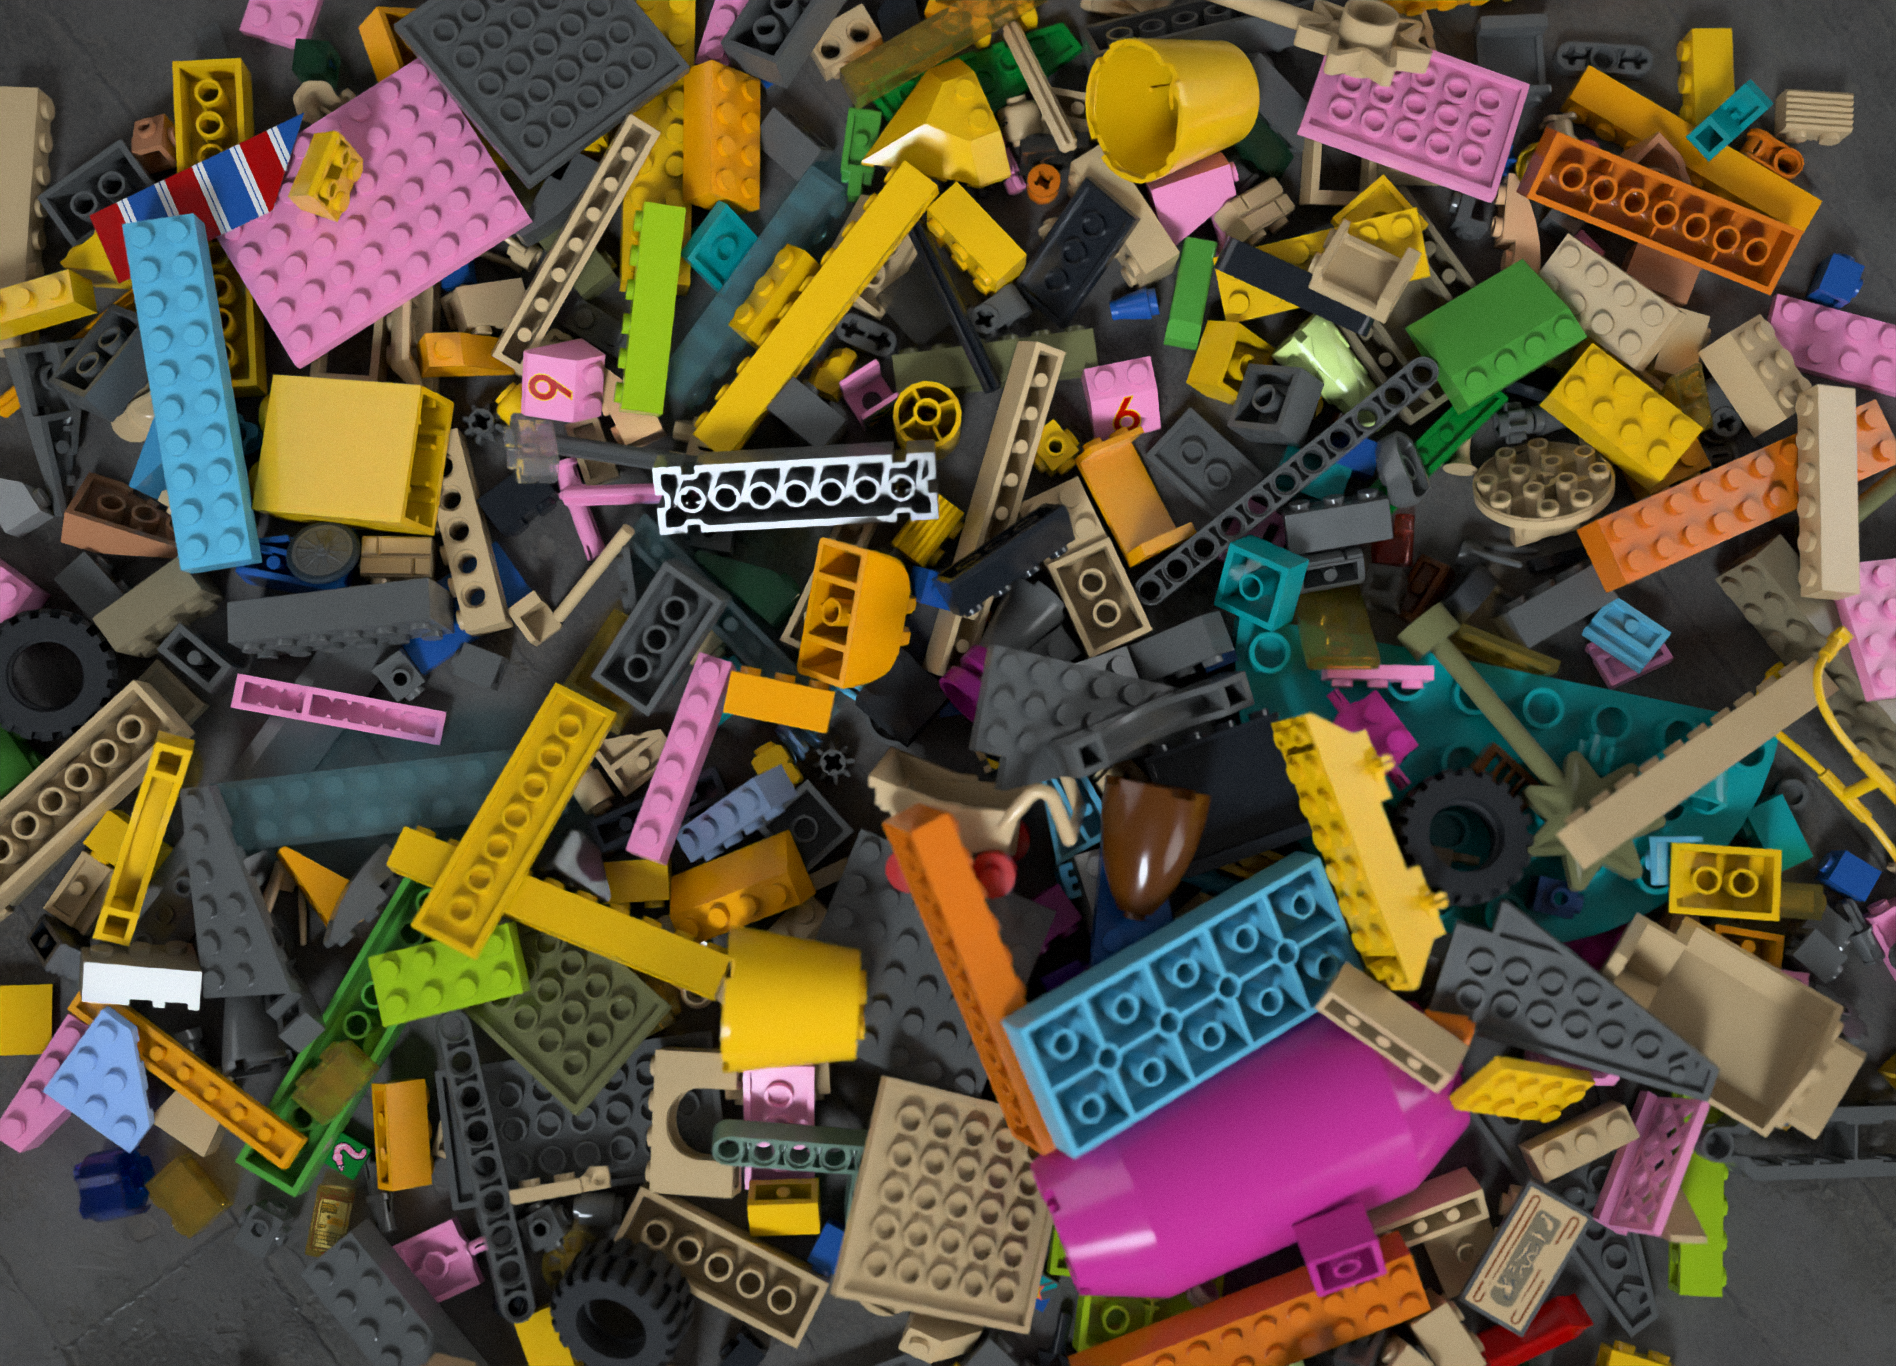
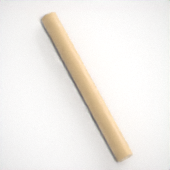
[553,524,635,622]

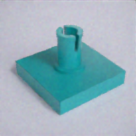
[681,200,763,295]

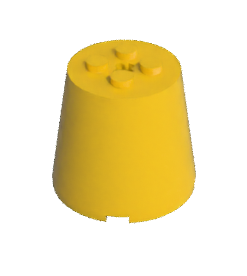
[1085,38,1260,183]
[721,926,867,1073]

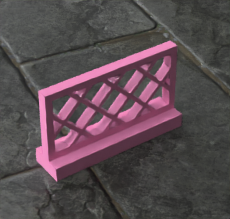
[1593,1091,1711,1237]

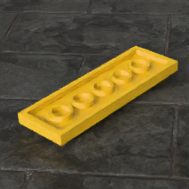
[1213,207,1431,322]

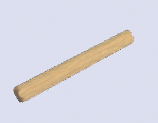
[1003,21,1077,153]

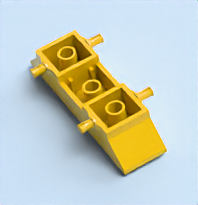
[1271,713,1449,990]

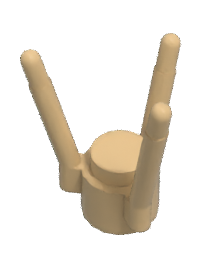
[480,236,543,273]
[263,861,307,946]

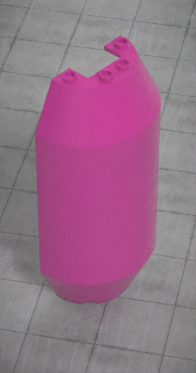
[1029,1001,1470,1298]

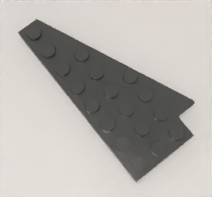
[969,644,1232,791]
[1427,898,1720,1102]
[1470,1058,1659,1338]

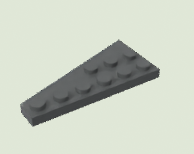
[180,785,300,998]

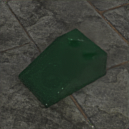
[694,551,802,632]

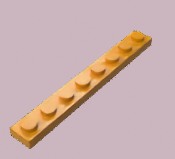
[67,990,308,1170]

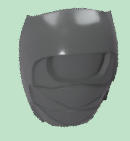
[1375,431,1431,508]

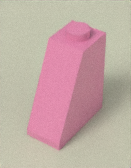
[1145,152,1239,246]

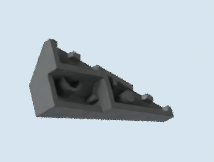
[3,338,83,517]

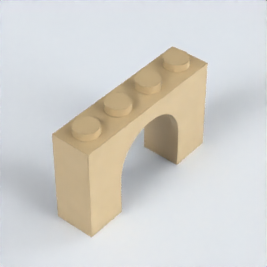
[645,1046,743,1198]

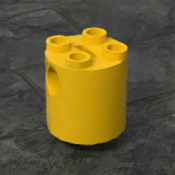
[893,381,962,461]

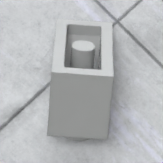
[0,478,55,538]

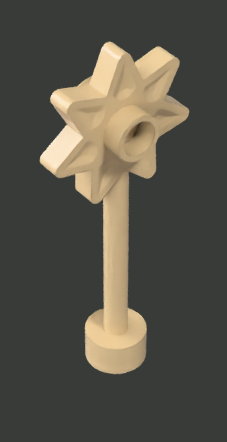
[1206,0,1433,87]

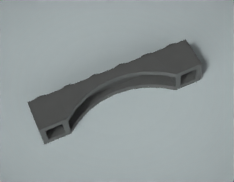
[1050,671,1255,778]

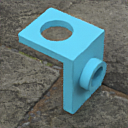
[1645,836,1703,885]

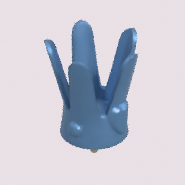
[775,724,823,764]

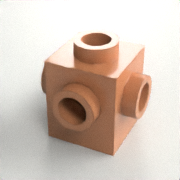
[131,113,177,174]

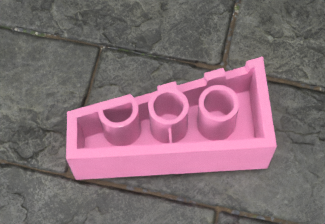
[0,1013,90,1153]

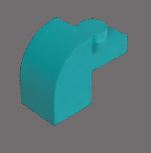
[1686,79,1774,161]

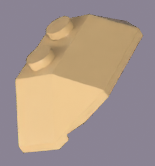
[386,280,441,394]

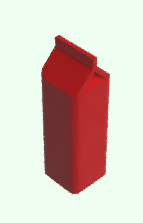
[1476,1293,1594,1366]

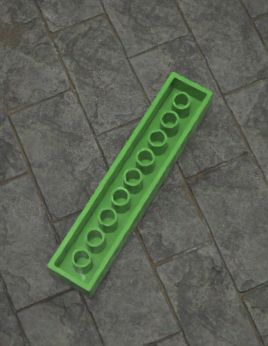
[235,877,437,1197]

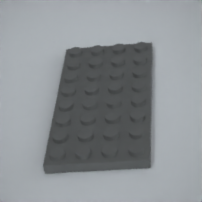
[435,1029,728,1211]

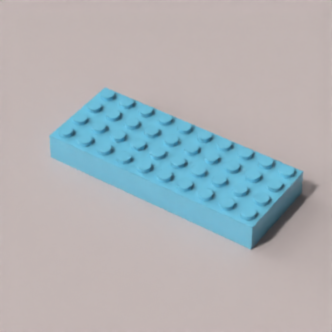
[1001,850,1365,1159]

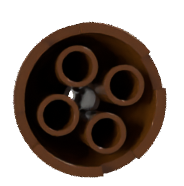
[1100,775,1212,921]

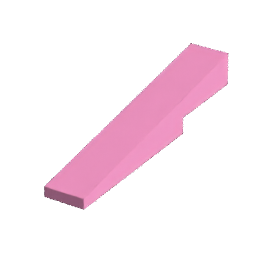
[231,674,447,745]

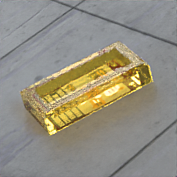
[304,1183,356,1257]

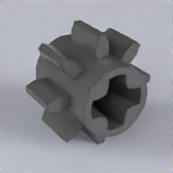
[1493,401,1534,445]
[462,403,507,446]
[812,742,855,785]

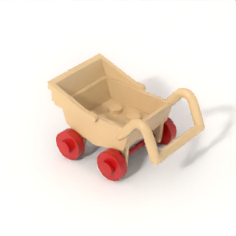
[869,746,1086,899]

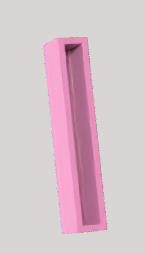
[626,652,737,866]

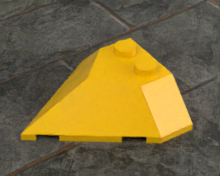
[861,58,1011,189]

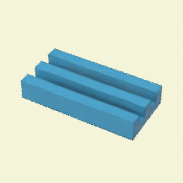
[1052,861,1082,899]

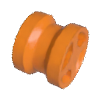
[1026,164,1061,205]

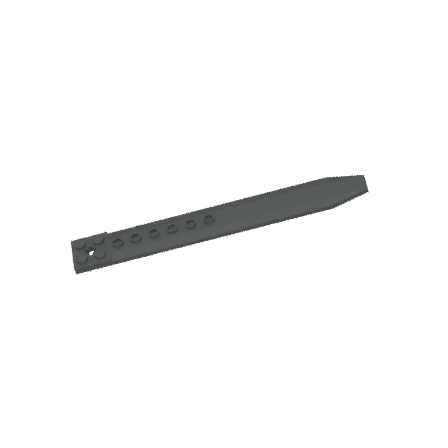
[65,642,404,1013]

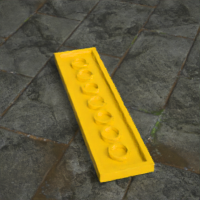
[411,682,618,960]

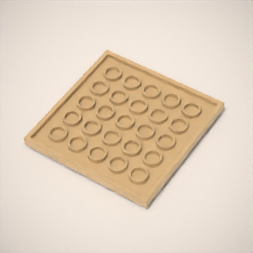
[830,1075,1053,1334]

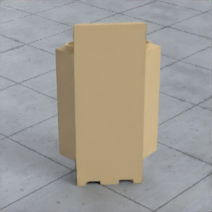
[1599,913,1867,1139]

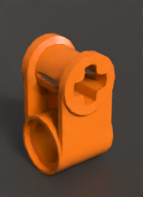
[1738,128,1804,182]

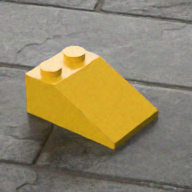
[1668,842,1782,921]

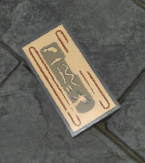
[1457,1177,1594,1337]

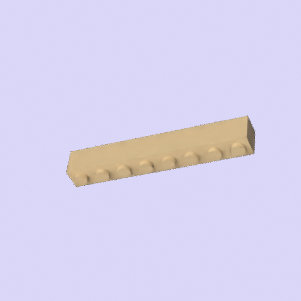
[0,86,55,358]
[491,114,660,374]

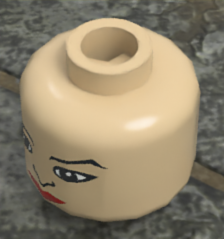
[998,94,1044,147]

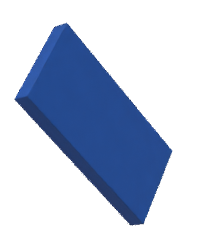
[402,541,532,675]

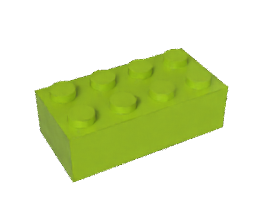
[368,922,531,1027]

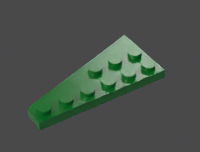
[864,22,1083,123]

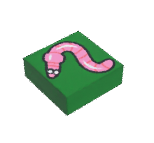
[324,1131,375,1180]

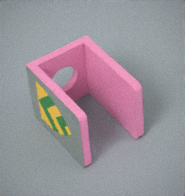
[839,359,900,432]

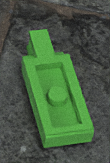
[840,107,882,203]

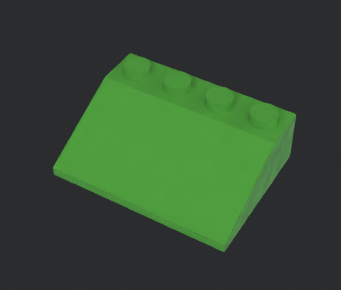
[1405,259,1587,415]

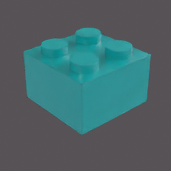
[1214,534,1309,631]

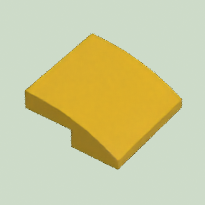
[0,984,53,1056]

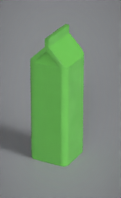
[1163,237,1218,351]

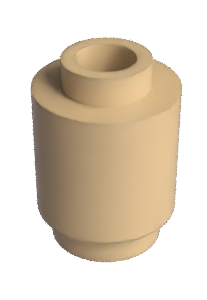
[573,764,615,817]

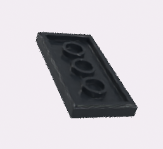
[1014,177,1141,329]

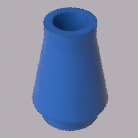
[1109,286,1160,321]

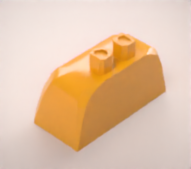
[796,537,917,689]

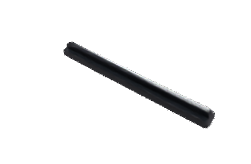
[908,218,1001,394]

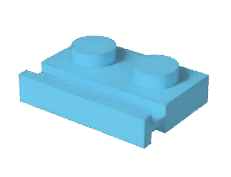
[1582,598,1671,674]

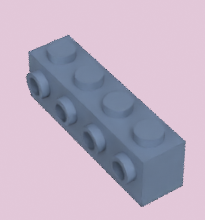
[677,765,799,863]

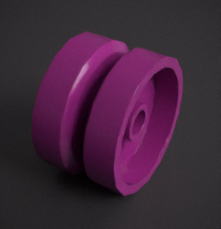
[939,644,987,723]

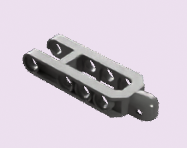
[1694,1099,1896,1181]

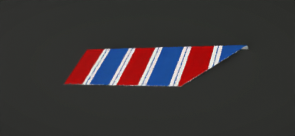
[89,112,305,284]

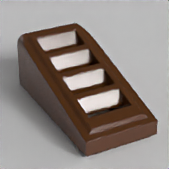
[1467,742,1541,814]

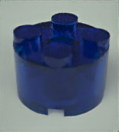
[73,1145,156,1223]

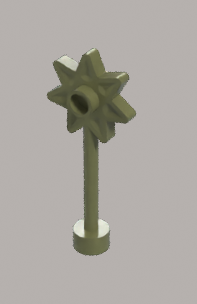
[1397,602,1666,892]

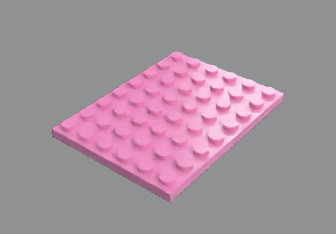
[216,58,533,369]

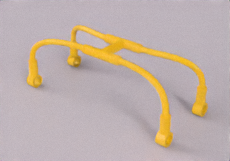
[1755,625,1896,862]

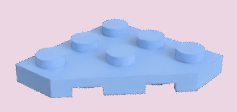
[43,1006,155,1153]

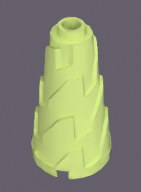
[1271,314,1389,432]

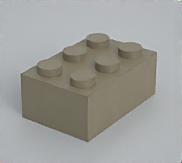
[92,556,225,658]

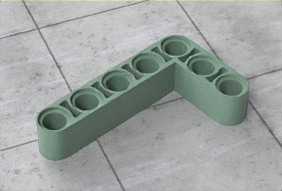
[712,1119,869,1225]

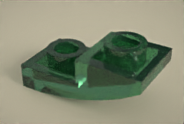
[1234,117,1294,181]

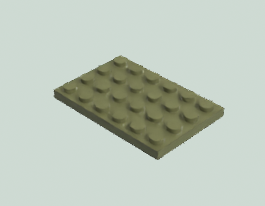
[461,916,673,1116]

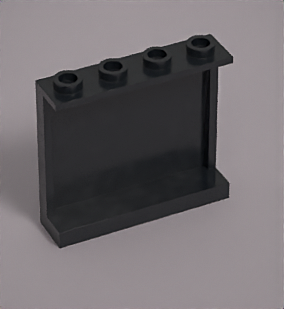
[1144,708,1313,879]

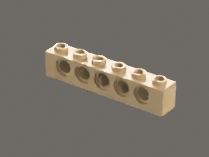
[435,428,513,637]

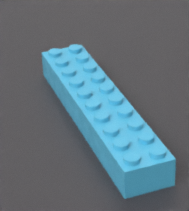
[122,213,262,574]

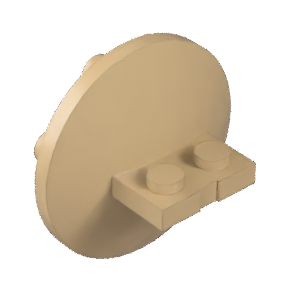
[1472,438,1615,548]

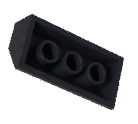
[931,503,1075,617]

